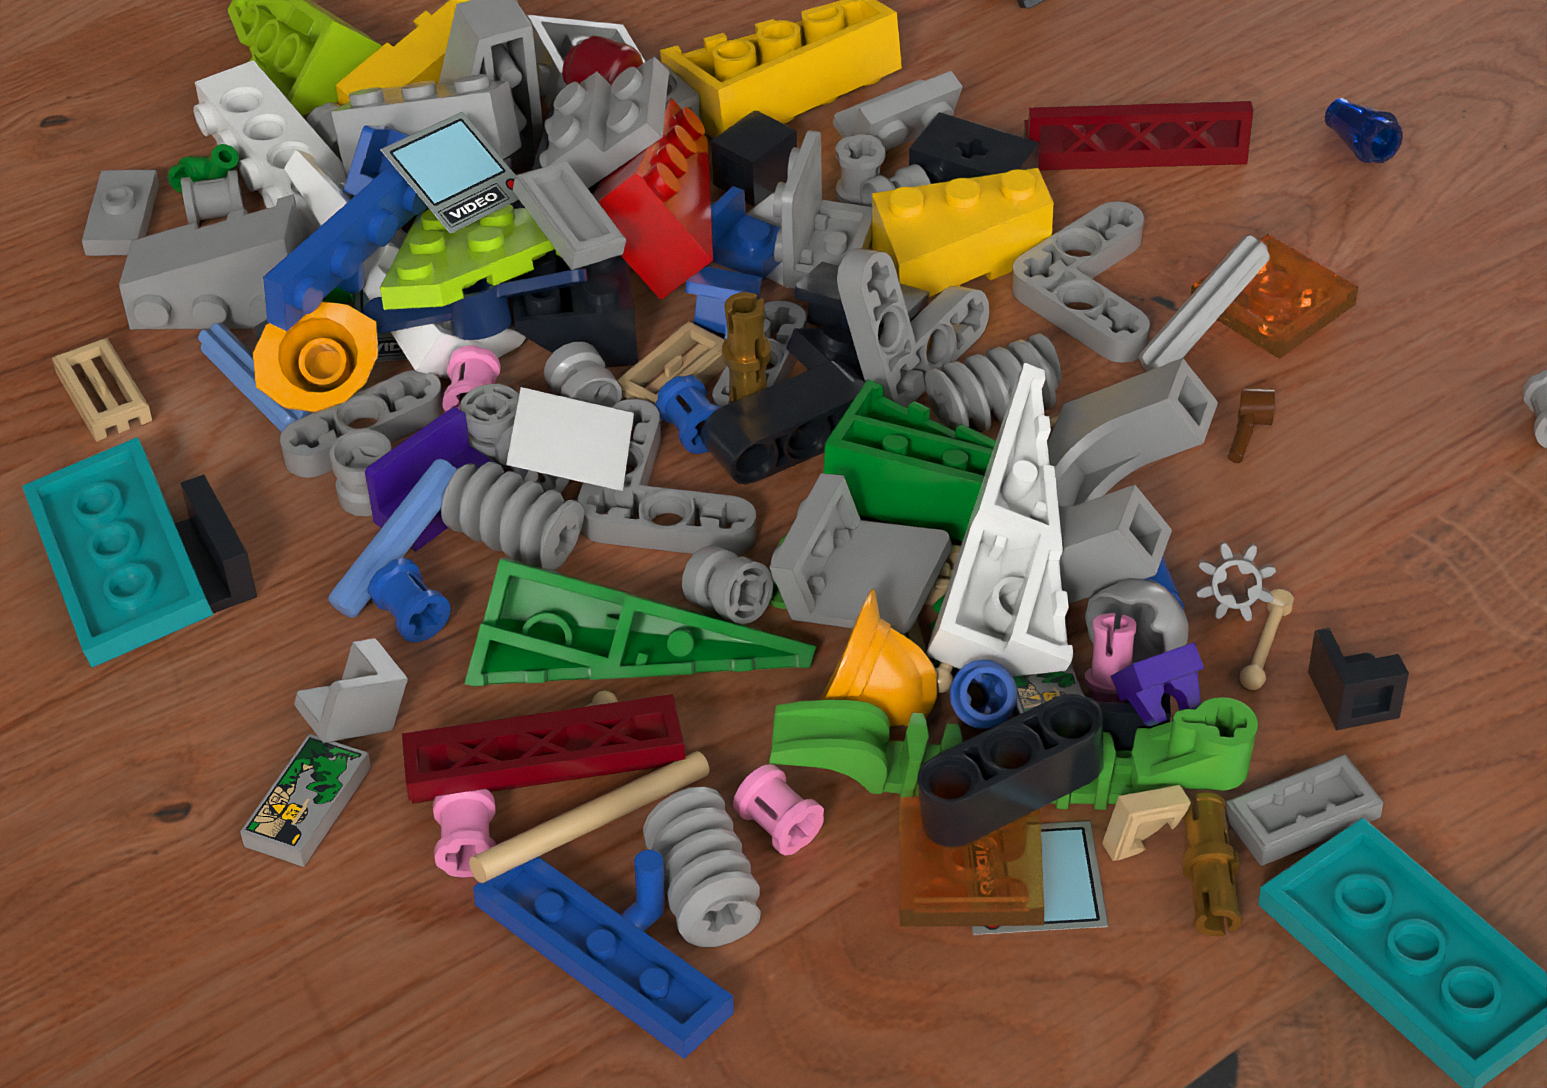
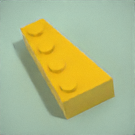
[660,0,902,138]

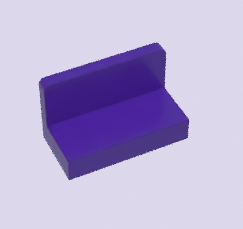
[365,407,505,552]

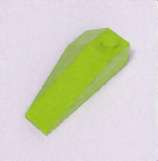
[227,0,382,116]

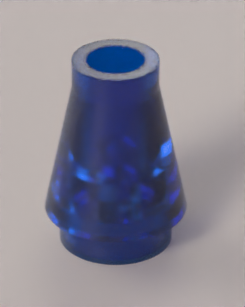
[1325,98,1403,163]

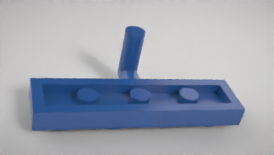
[263,164,428,331]
[473,850,734,1059]

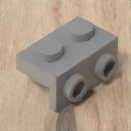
[832,71,963,151]

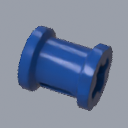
[655,375,721,454]
[368,558,451,643]

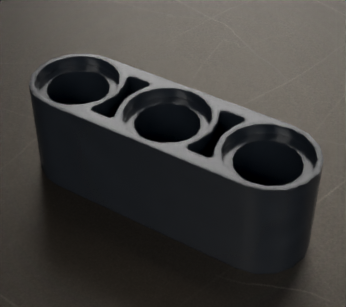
[700,360,865,485]
[918,694,1104,847]

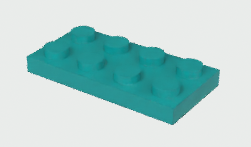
[22,437,213,668]
[1258,817,1547,1088]

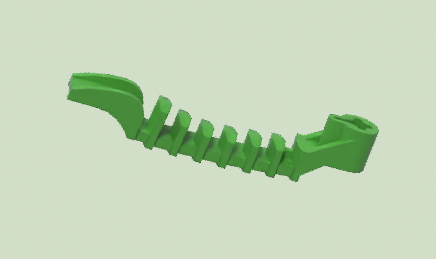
[769,697,1258,810]

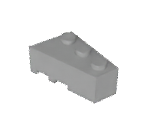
[438,0,543,170]
[119,194,303,330]

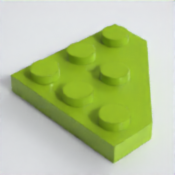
[380,204,561,310]

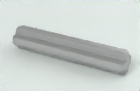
[1138,235,1270,372]

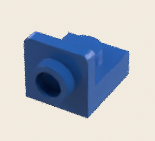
[711,186,780,281]

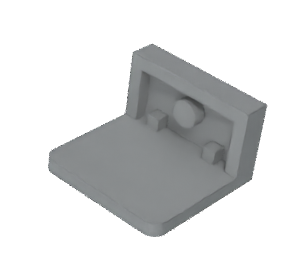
[773,130,872,288]
[770,473,952,634]

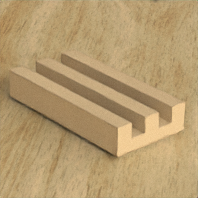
[617,321,726,422]
[52,338,152,442]

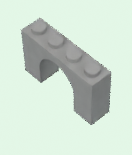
[1047,358,1218,604]

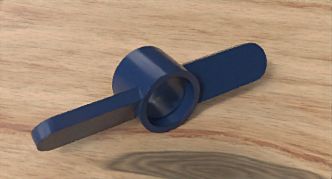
[363,269,588,340]

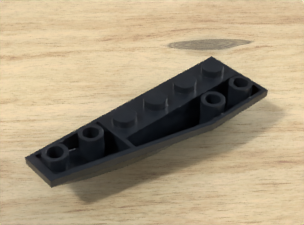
[511,110,638,368]

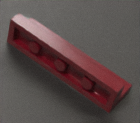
[1024,101,1253,171]
[402,694,686,804]

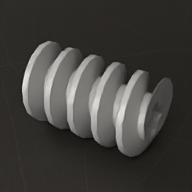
[924,333,1062,432]
[441,462,584,571]
[643,787,761,947]

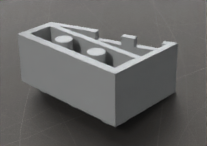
[331,74,521,178]

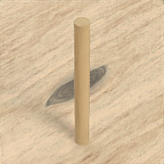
[469,751,709,883]

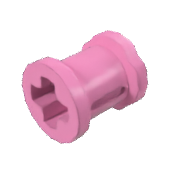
[443,345,501,412]
[733,764,824,856]
[433,789,496,878]

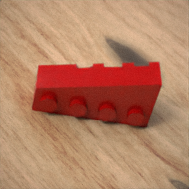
[593,98,713,300]

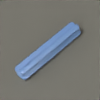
[198,323,310,432]
[328,459,457,618]

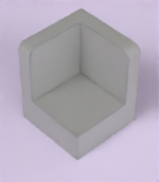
[294,638,408,743]

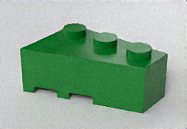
[823,379,996,541]

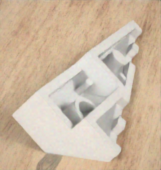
[284,149,526,380]
[926,363,1073,677]

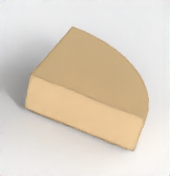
[1102,785,1191,861]

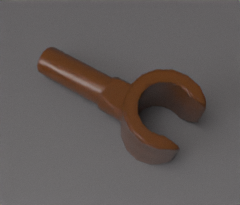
[1228,388,1275,463]

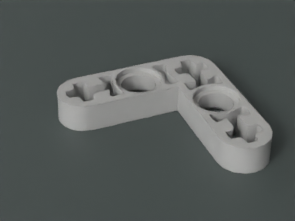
[1012,201,1150,363]
[837,248,989,407]
[578,399,757,556]

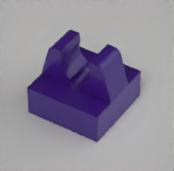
[1111,642,1204,726]

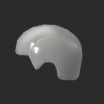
[1085,578,1189,664]

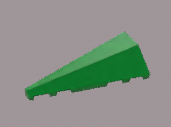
[464,557,816,686]

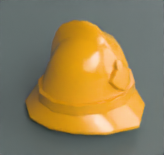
[253,301,378,413]
[819,588,938,727]

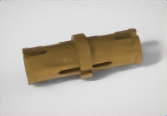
[722,292,771,403]
[1181,793,1242,936]

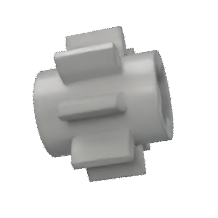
[1196,540,1276,621]

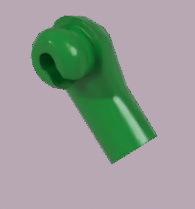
[168,144,239,194]

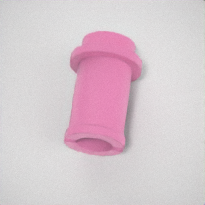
[1084,613,1136,703]

